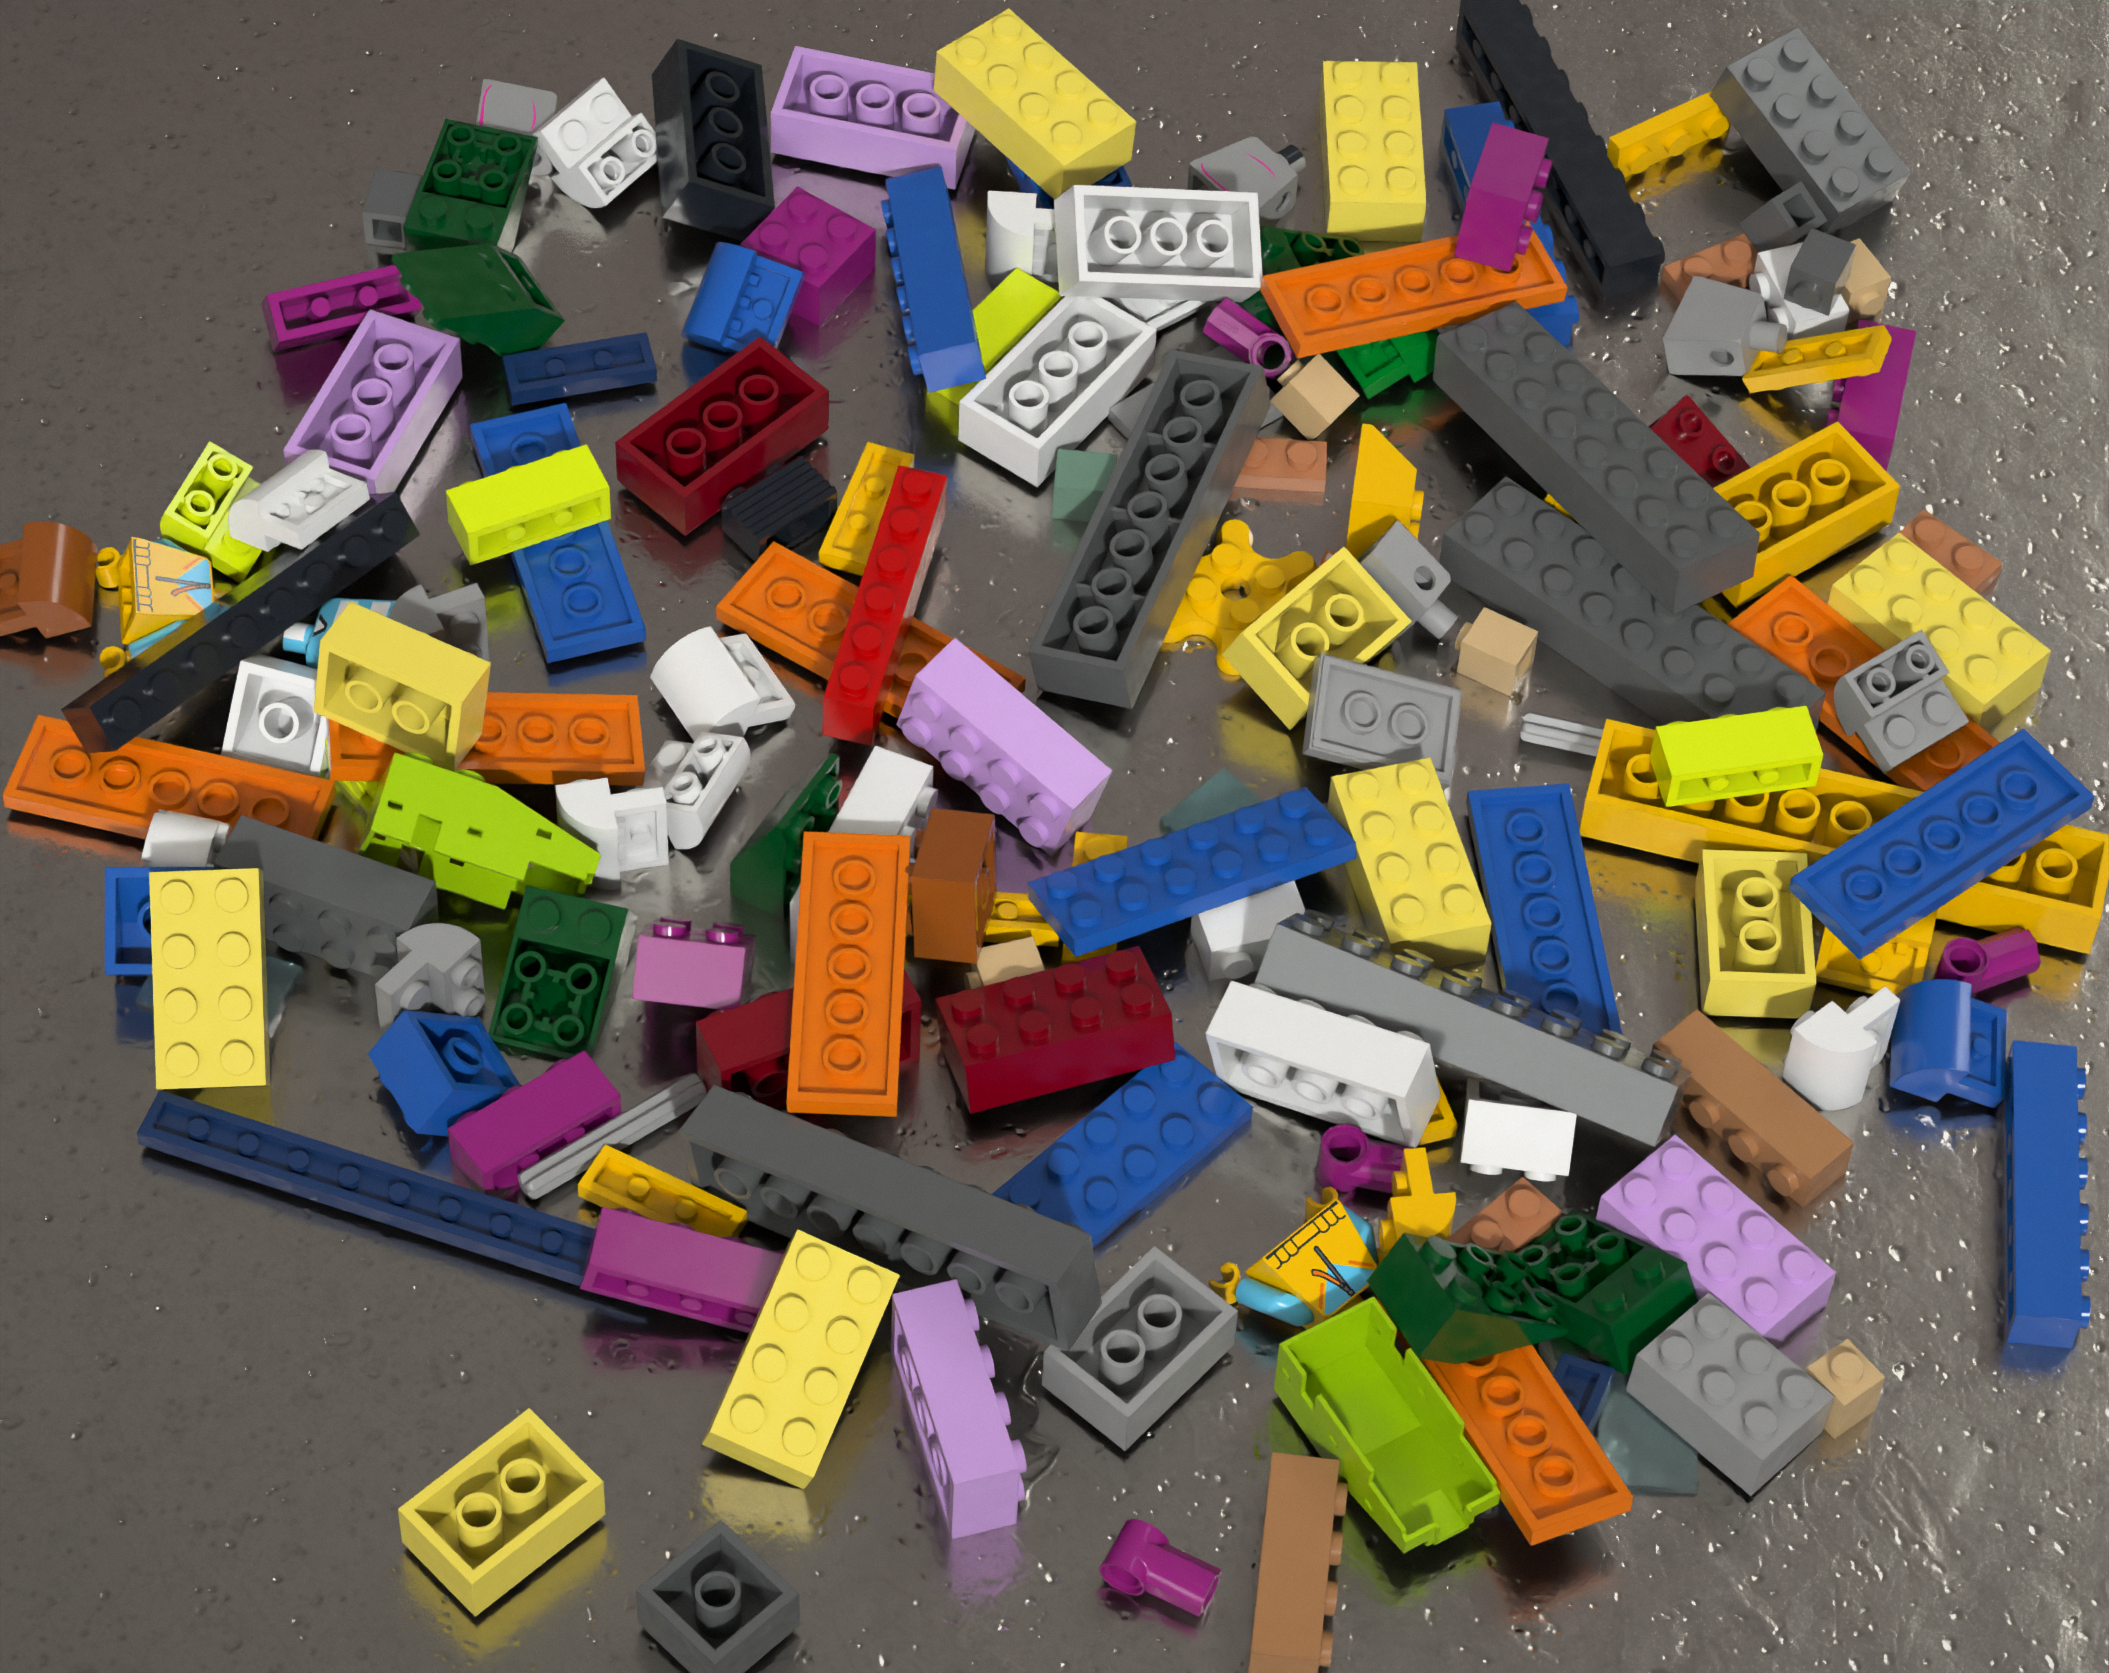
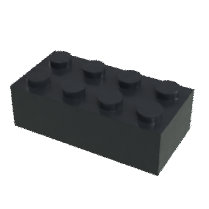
[652,39,775,241]

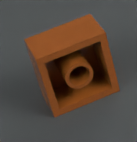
[905,808,997,964]

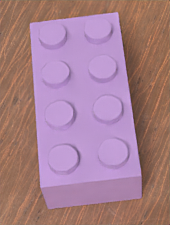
[771,46,975,189]
[283,310,463,495]
[896,638,1112,857]
[1596,1135,1836,1349]
[891,1279,1027,1540]

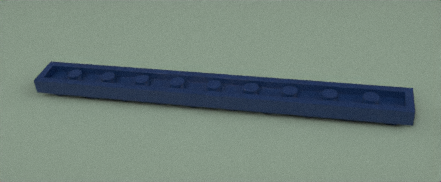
[137,1090,645,1307]

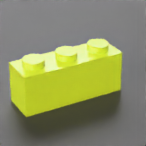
[936,268,1063,405]
[446,444,611,566]
[1650,706,1823,807]

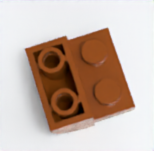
[0,521,98,638]

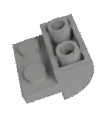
[389,583,489,661]
[1834,630,1969,774]
[375,923,485,1037]

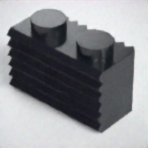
[721,456,837,562]

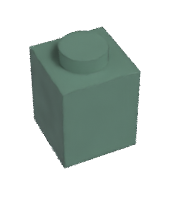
[1052,449,1117,522]

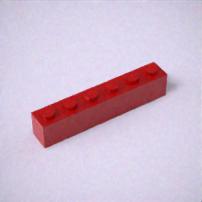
[822,465,948,746]

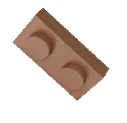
[1661,233,1759,303]
[1234,438,1327,492]
[1900,509,2003,595]
[1450,1177,1562,1254]

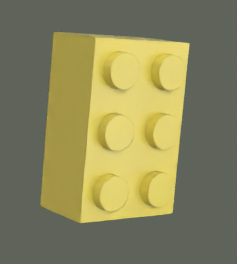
[1222,547,1412,730]
[313,601,491,772]
[1694,849,1816,1018]
[398,1408,606,1617]

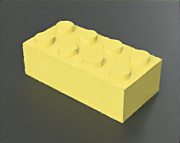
[933,8,1136,200]
[1319,61,1426,242]
[1828,532,2051,731]
[1327,758,1492,969]
[149,868,270,1090]
[702,1229,900,1490]

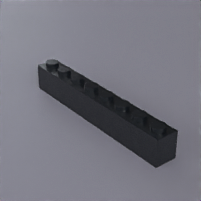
[1456,0,1665,299]
[61,492,420,753]

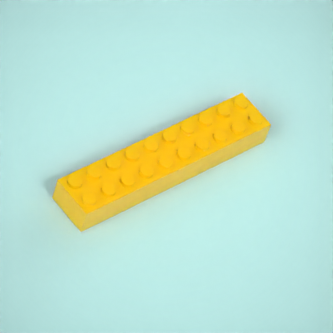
[1579,719,2109,954]

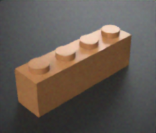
[1651,1009,1854,1208]
[1248,1452,1348,1673]

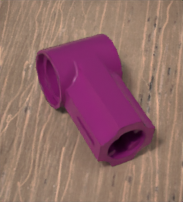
[1202,297,1300,380]
[1932,927,2041,999]
[1316,1124,1427,1194]
[1099,1519,1222,1617]

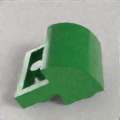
[1335,329,1441,399]

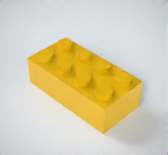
[1713,421,1900,608]

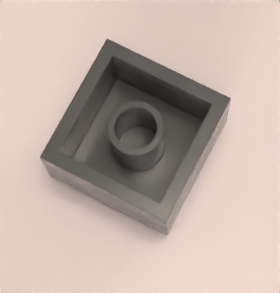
[636,1520,800,1673]

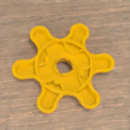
[1163,519,1318,676]

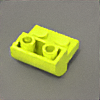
[160,441,263,583]

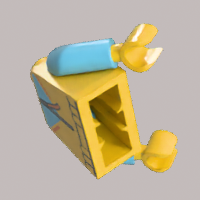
[95,537,230,678]
[1208,1187,1378,1329]

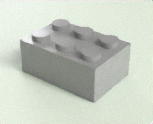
[1042,1246,1238,1451]
[1626,1292,1835,1496]

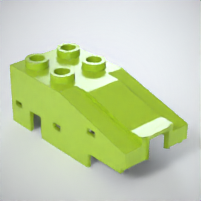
[356,752,601,910]
[1273,1296,1501,1553]

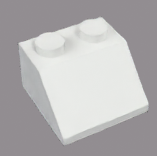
[221,654,328,778]
[1460,1078,1577,1182]

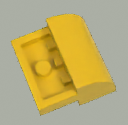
[1815,909,1938,996]
[1376,1147,1456,1266]

